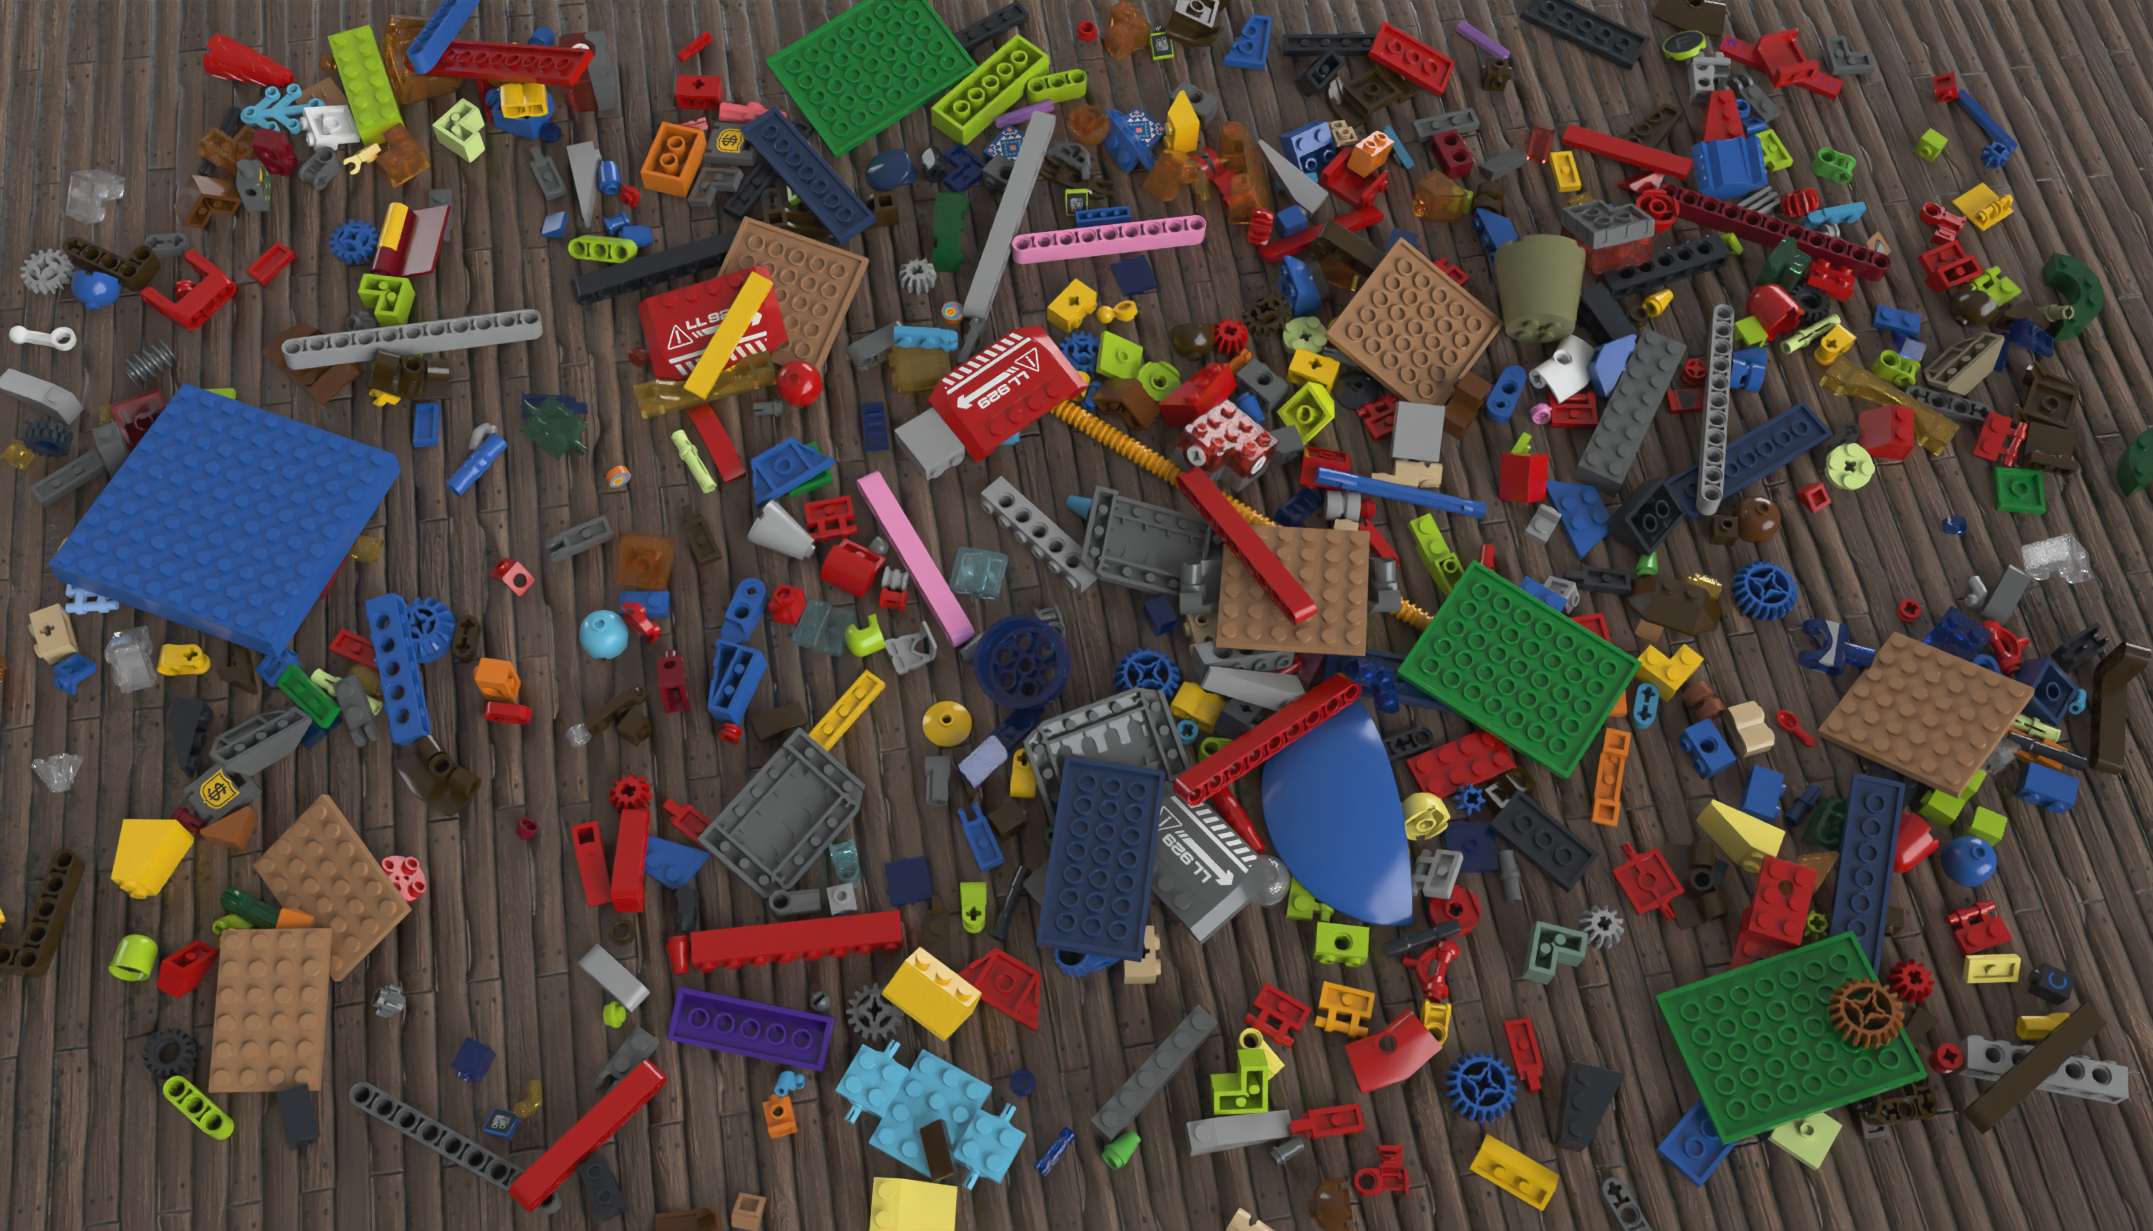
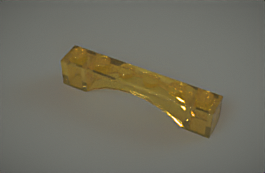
[633,350,776,419]
[1819,354,1960,456]

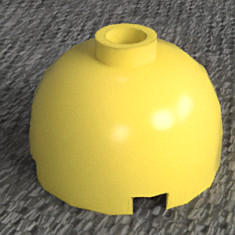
[1401,793,1450,841]

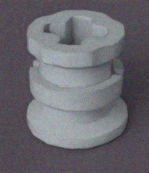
[881,566,910,592]

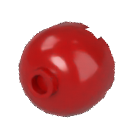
[1635,189,1680,234]
[776,360,823,408]

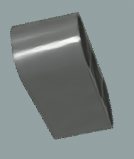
[846,321,910,371]
[1978,564,2032,627]

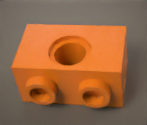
[1347,131,1394,177]
[473,657,521,704]

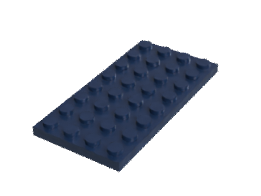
[1036,756,1165,963]

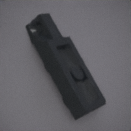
[1562,566,1631,595]

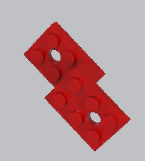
[1729,855,1817,971]

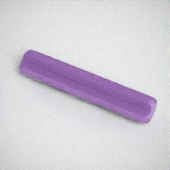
[1456,21,1510,58]
[993,99,1054,130]

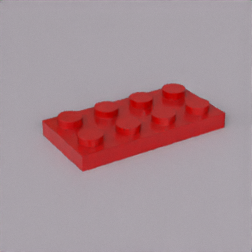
[1367,21,1456,97]
[1405,729,1517,800]

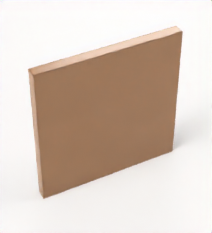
[294,77,350,107]

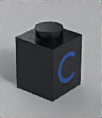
[2028,963,2076,1006]

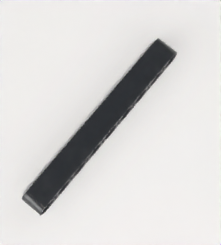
[570,229,739,306]

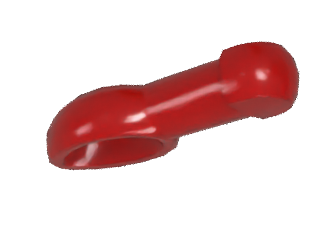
[1776,710,1816,748]

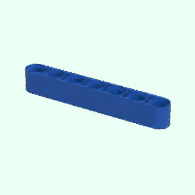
[406,0,481,74]

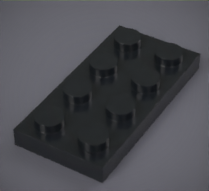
[1488,789,1599,893]

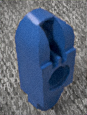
[1483,365,1527,424]
[720,578,768,645]

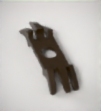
[1038,154,1115,200]

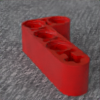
[611,809,651,913]

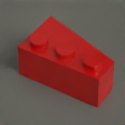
[1699,90,1745,144]
[1158,362,1237,428]

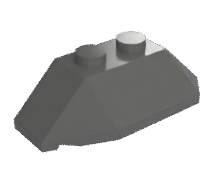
[209,706,312,776]

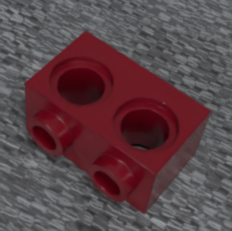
[251,127,298,177]
[1429,129,1474,181]

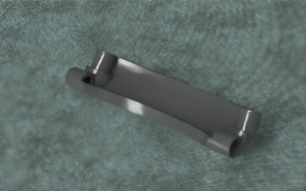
[1179,558,1401,614]

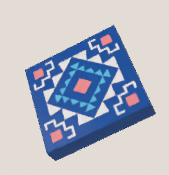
[1124,107,1166,151]
[983,124,1025,163]

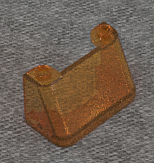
[382,15,462,105]
[1218,121,1270,224]

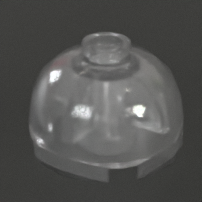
[1251,854,1291,907]

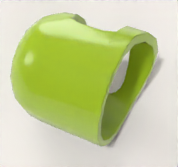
[844,613,886,657]
[108,934,158,981]

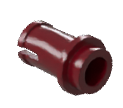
[170,807,207,836]

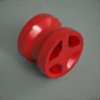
[1680,359,1708,388]
[1929,1043,1963,1074]

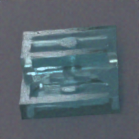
[948,547,1009,599]
[791,599,857,657]

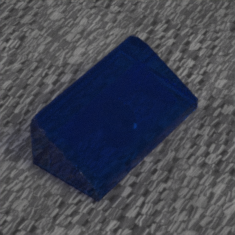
[957,733,1011,789]

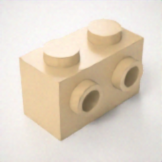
[1182,613,1218,656]

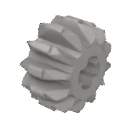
[898,257,937,296]
[1579,905,1624,949]

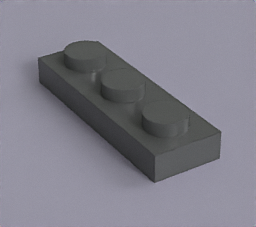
[1411,108,1480,143]
[29,448,107,508]

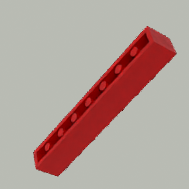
[690,910,903,973]

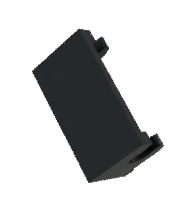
[2050,622,2109,674]
[276,1084,320,1151]

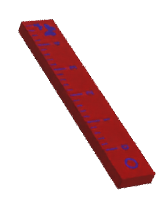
[1717,35,1844,101]

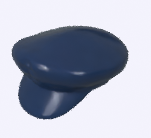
[865,149,917,191]

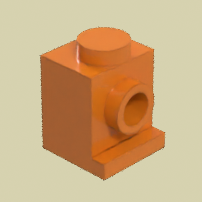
[763,1094,798,1139]

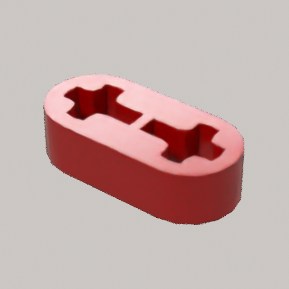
[482,702,532,725]

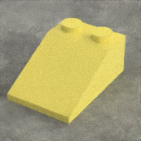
[1697,799,1785,874]
[869,1177,957,1231]

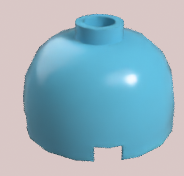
[579,610,629,660]

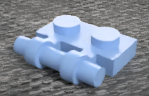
[65,584,119,615]

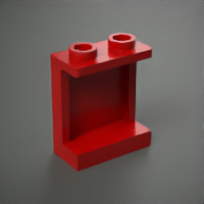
[1754,28,1819,88]
[1319,145,1389,210]

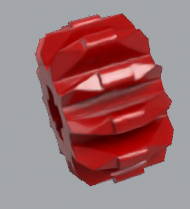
[1780,187,1819,217]
[1246,208,1274,247]
[1212,317,1249,356]
[608,773,652,814]
[1886,959,1935,1004]

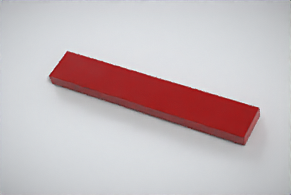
[1561,124,1693,180]
[1258,204,1384,265]

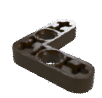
[1867,1040,1938,1127]

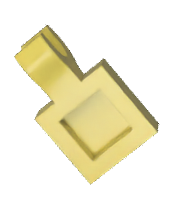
[342,143,382,174]

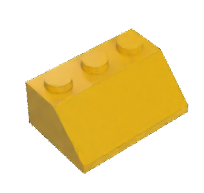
[882,947,982,1042]

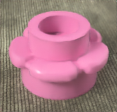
[1530,403,1552,424]

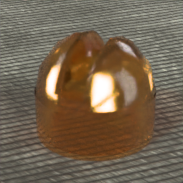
[318,53,337,72]

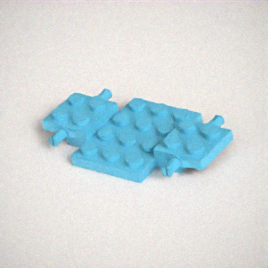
[835,1039,1026,1190]

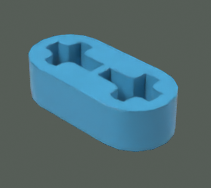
[1630,683,1659,729]

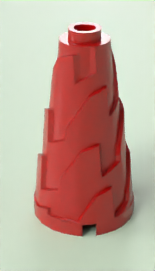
[203,33,294,89]

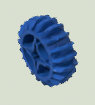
[1731,559,1798,622]
[1114,646,1180,701]
[1444,1050,1517,1124]

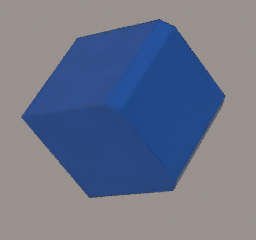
[1275,204,1308,239]

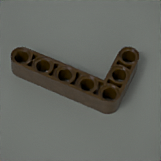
[2089,641,2151,775]
[0,848,85,978]

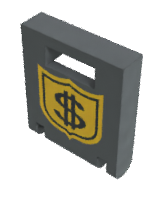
[703,122,758,166]
[182,763,263,826]

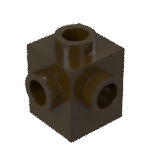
[1480,57,1512,91]

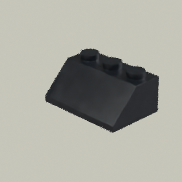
[1605,477,1687,556]

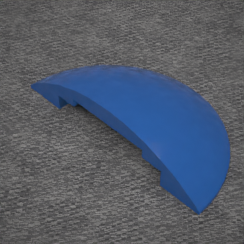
[1261,698,1412,927]

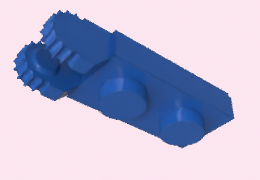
[956,801,1005,873]

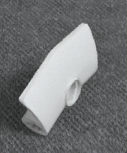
[1529,334,1594,404]

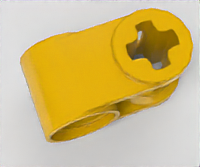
[1814,324,1857,365]
[157,644,211,676]
[1010,748,1036,799]
[1420,998,1451,1045]

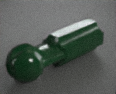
[220,887,280,929]

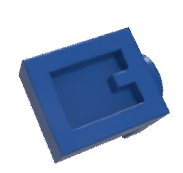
[255,648,303,686]
[53,652,96,696]

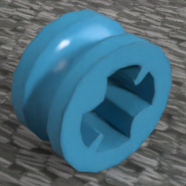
[1177,720,1198,745]

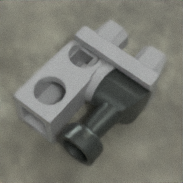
[1687,51,1731,105]

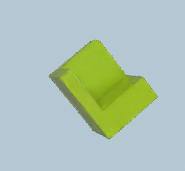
[1733,315,1768,348]
[1963,806,2008,847]

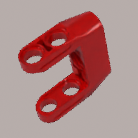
[139,248,237,330]

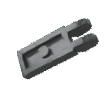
[1728,72,1782,123]
[429,188,453,241]
[544,515,615,563]
[332,674,380,747]
[592,1026,660,1096]

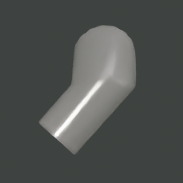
[468,423,497,451]
[1965,576,1988,609]

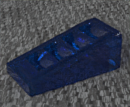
[2010,317,2054,358]
[1890,330,1927,361]
[861,401,889,452]
[1274,487,1324,527]

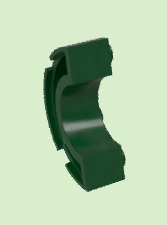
[933,191,969,273]
[2042,253,2104,341]
[2116,428,2153,497]

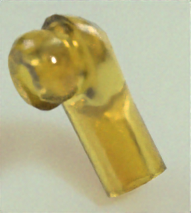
[514,1079,542,1119]

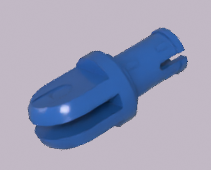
[528,27,555,46]

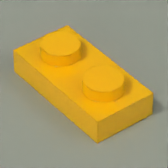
[1549,151,1581,192]

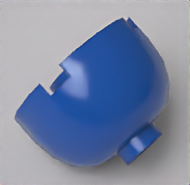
[71,270,122,311]
[1941,835,1997,888]

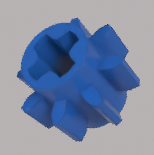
[1980,142,2010,170]
[1452,784,1486,816]

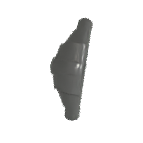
[1045,141,1091,179]

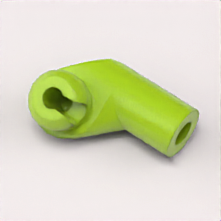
[212,914,255,935]

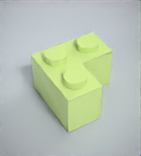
[432,98,485,163]

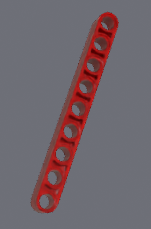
[1176,466,1317,625]
[1173,673,1361,806]

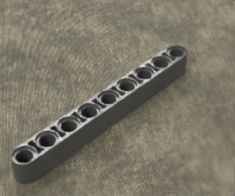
[349,1082,562,1214]

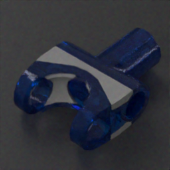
[1797,619,1875,676]

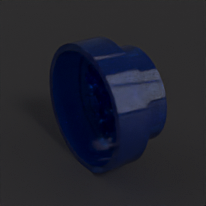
[974,615,1071,711]

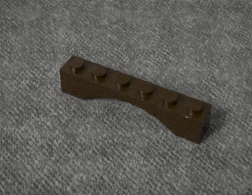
[763,191,899,238]

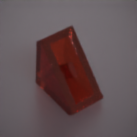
[1527,124,1555,164]

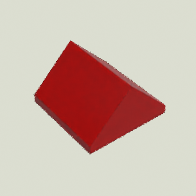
[1498,453,1549,503]

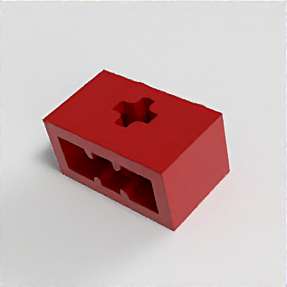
[675,75,723,111]

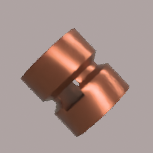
[1680,680,1727,723]

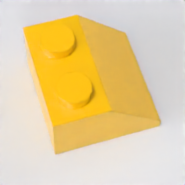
[1163,90,1200,157]

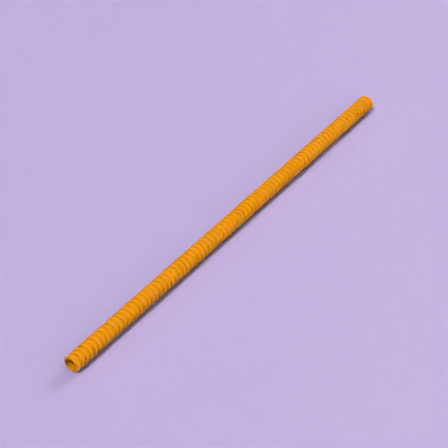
[1050,399,1435,634]

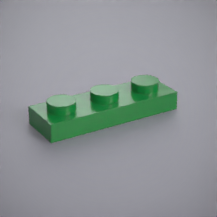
[276,664,342,729]

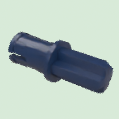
[1783,784,1823,827]

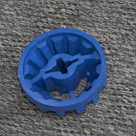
[387,597,457,663]

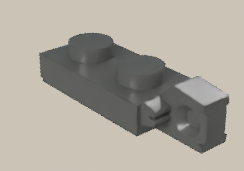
[530,146,568,201]
[955,316,987,366]

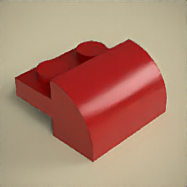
[1917,239,1984,292]

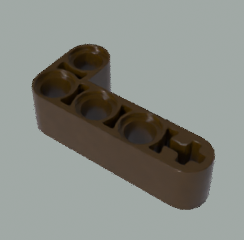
[1308,220,1386,279]
[62,237,161,292]

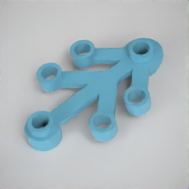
[240,84,326,134]

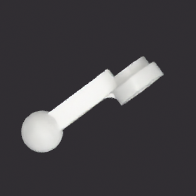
[9,326,77,351]

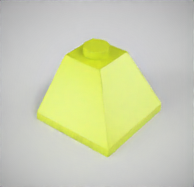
[1277,382,1335,445]

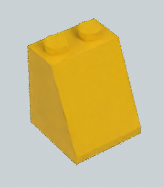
[111,819,194,899]

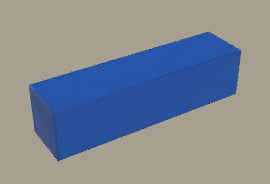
[1075,206,1131,229]

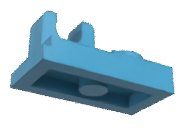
[1384,125,1415,169]

